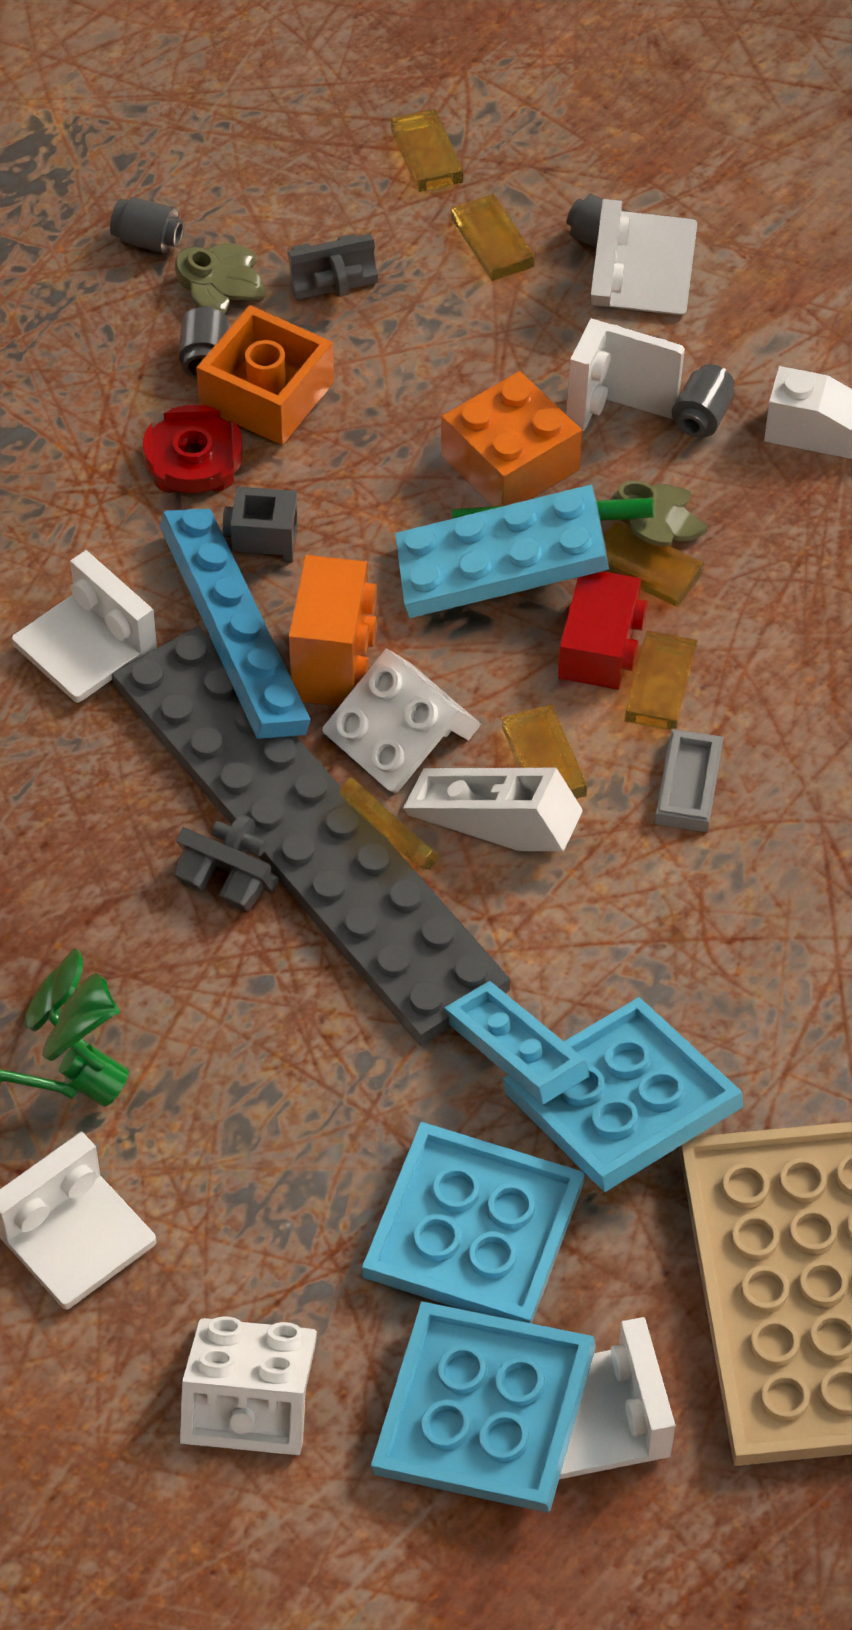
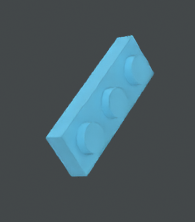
[444,981,589,1104]

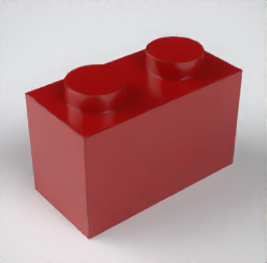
[558,571,648,690]

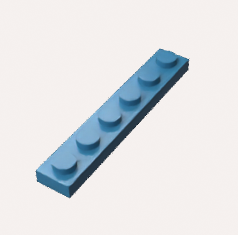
[160,509,311,739]

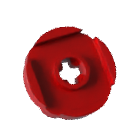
[143,405,243,493]

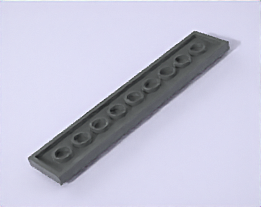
[112,625,510,1046]

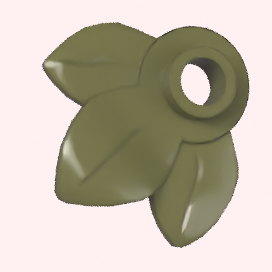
[175,243,266,314]
[611,481,708,547]

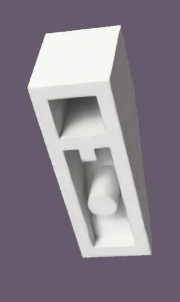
[764,366,852,459]
[403,768,583,852]

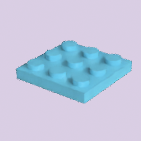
[502,997,744,1193]
[362,1122,585,1324]
[371,1301,596,1513]

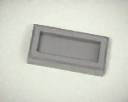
[655,729,724,832]

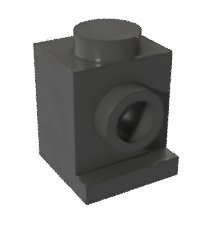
[223,487,298,562]

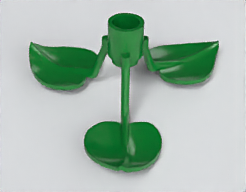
[0,948,129,1107]

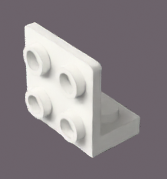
[591,199,697,316]
[566,318,685,432]
[12,550,157,703]
[322,648,482,793]
[0,1131,156,1309]
[180,1317,317,1455]
[559,1317,676,1479]

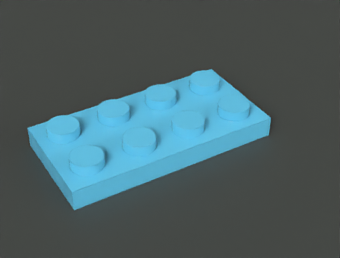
[395,484,609,618]

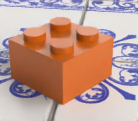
[196,305,334,446]
[441,371,582,506]
[289,555,377,706]

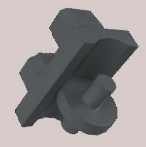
[287,234,379,300]
[174,815,280,912]

